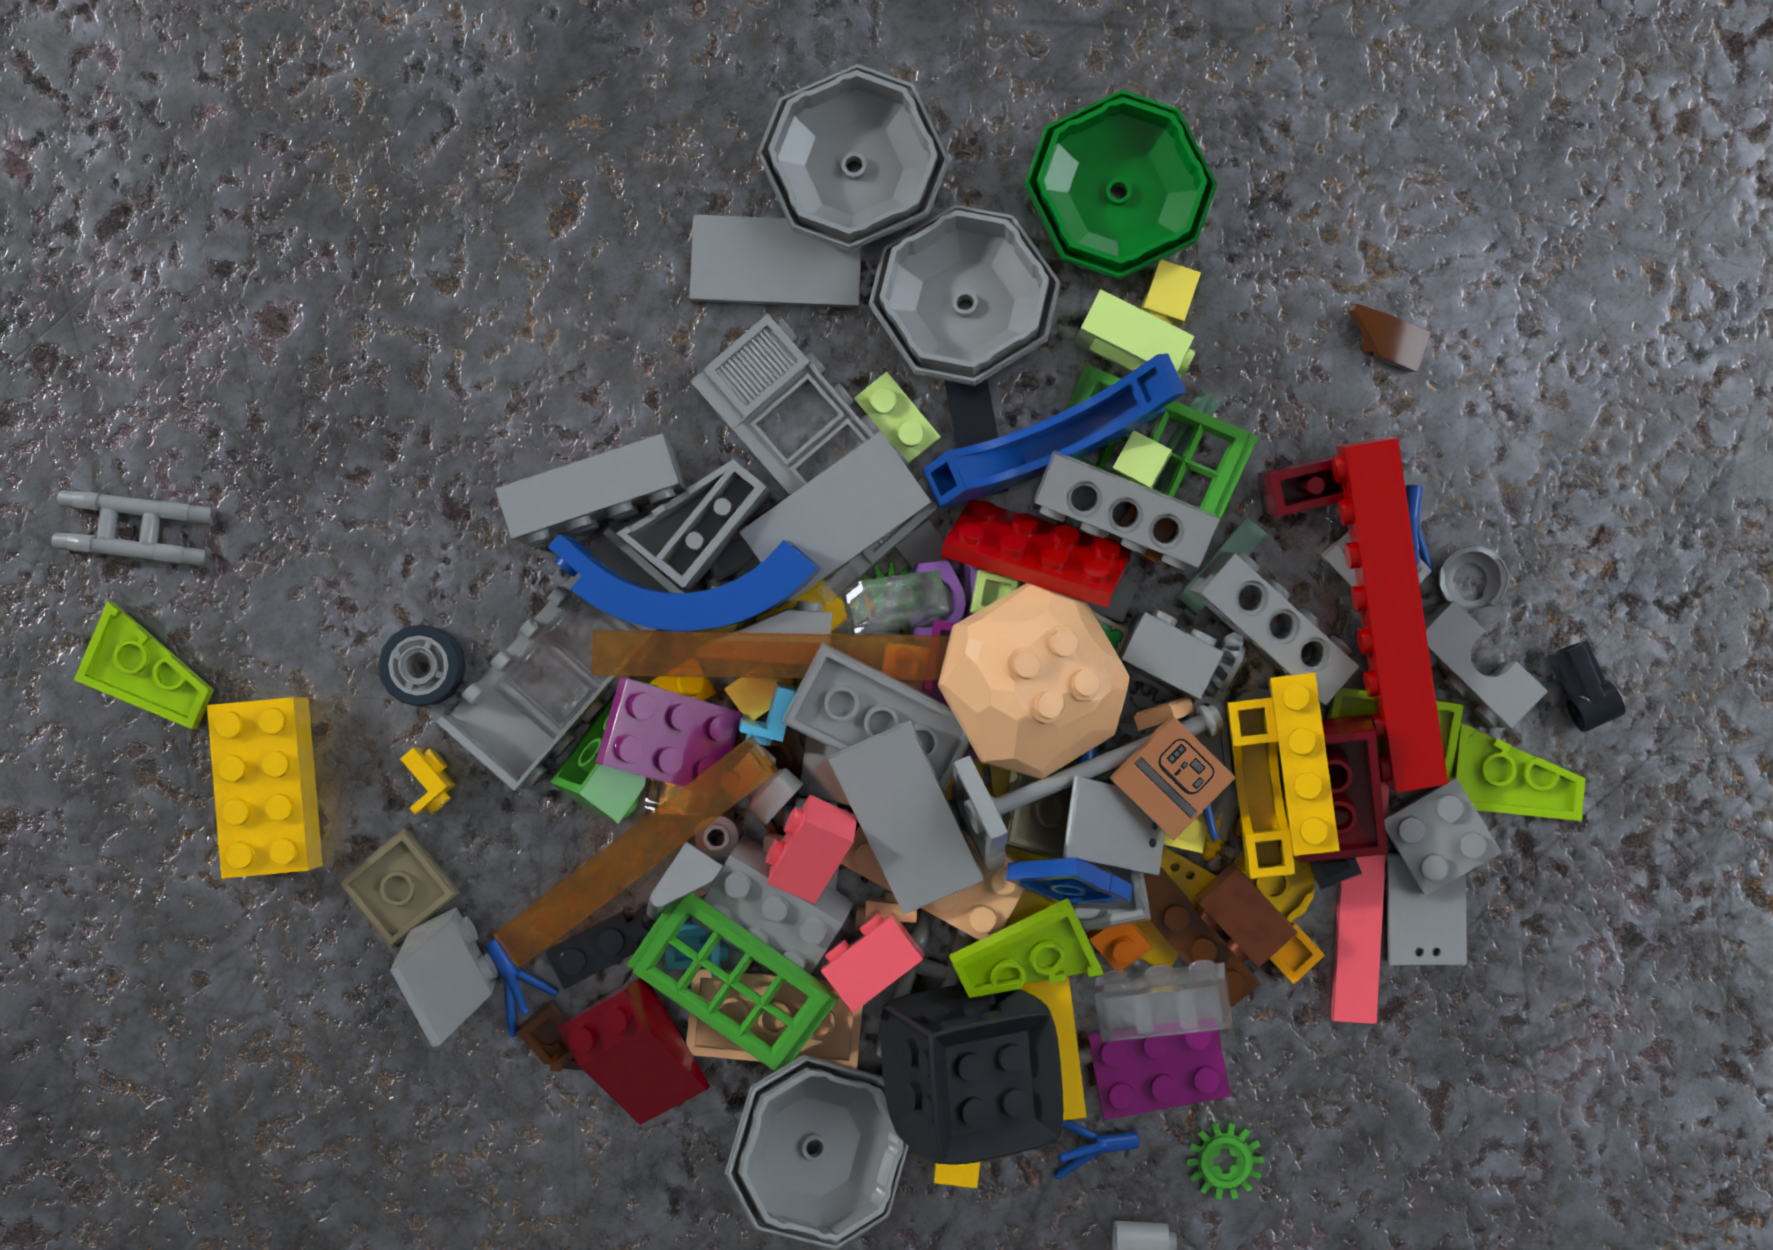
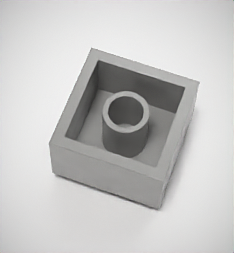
[1119,609,1224,699]

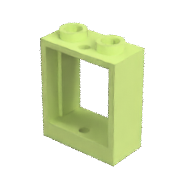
[1073,289,1196,378]

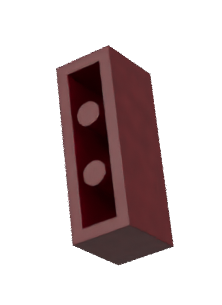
[1258,454,1344,517]

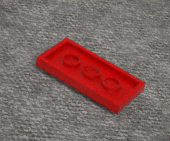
[941,500,1132,608]

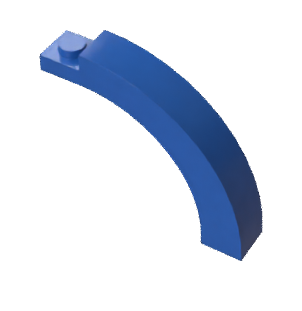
[922,353,1186,508]
[549,534,822,631]

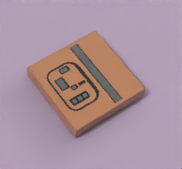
[1109,715,1236,840]

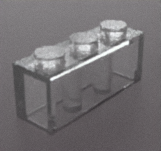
[1093,960,1233,1042]

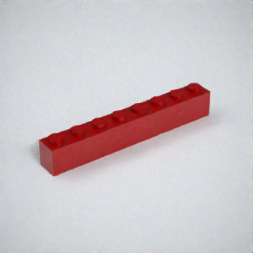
[1332,437,1448,793]

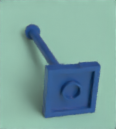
[1006,746,1133,905]

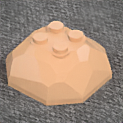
[938,583,1130,779]

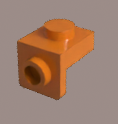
[1086,923,1152,973]

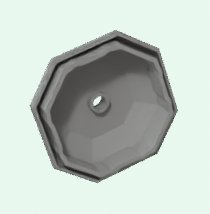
[757,64,949,252]
[869,205,1061,386]
[724,1055,909,1250]

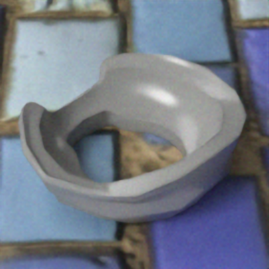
[1438,546,1509,610]

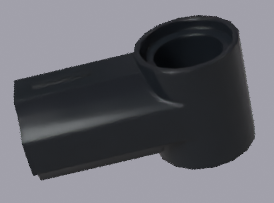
[1550,640,1626,733]

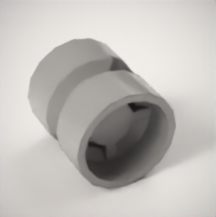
[721,744,804,825]

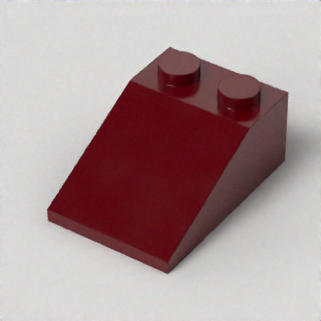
[1298,714,1388,863]
[557,977,710,1125]

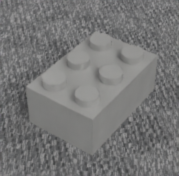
[691,834,854,975]

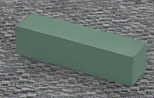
[1174,517,1268,616]

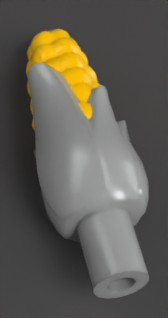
[1199,760,1239,860]

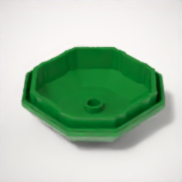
[1024,90,1217,280]

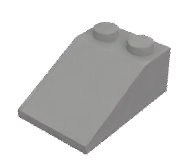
[390,907,498,1048]

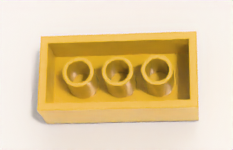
[207,697,323,879]

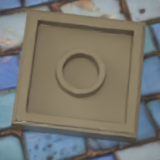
[337,827,460,949]

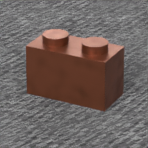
[1195,862,1298,967]

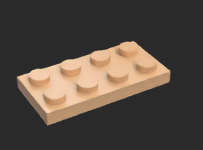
[841,825,1025,940]
[686,967,863,1069]

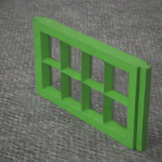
[1064,365,1258,532]
[627,893,839,1071]

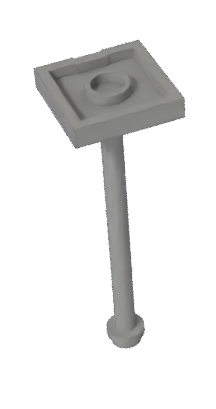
[952,705,1223,872]

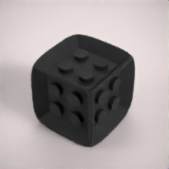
[880,984,1064,1165]

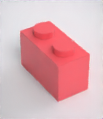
[765,795,857,904]
[821,912,924,1013]

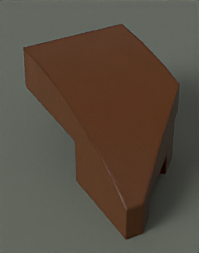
[1348,304,1431,372]
[517,1001,582,1072]

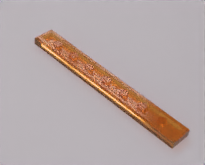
[592,630,949,680]
[493,735,779,969]

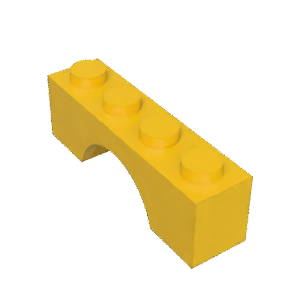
[1269,673,1340,856]
[1224,697,1295,879]

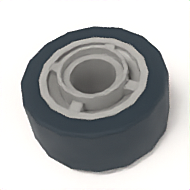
[378,625,466,706]

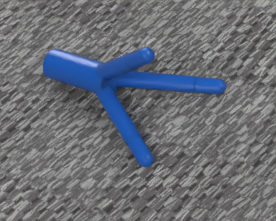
[1406,485,1434,575]
[484,938,558,1037]
[1054,1120,1139,1179]

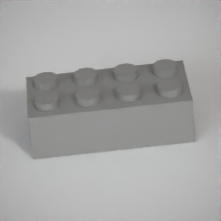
[495,433,687,549]

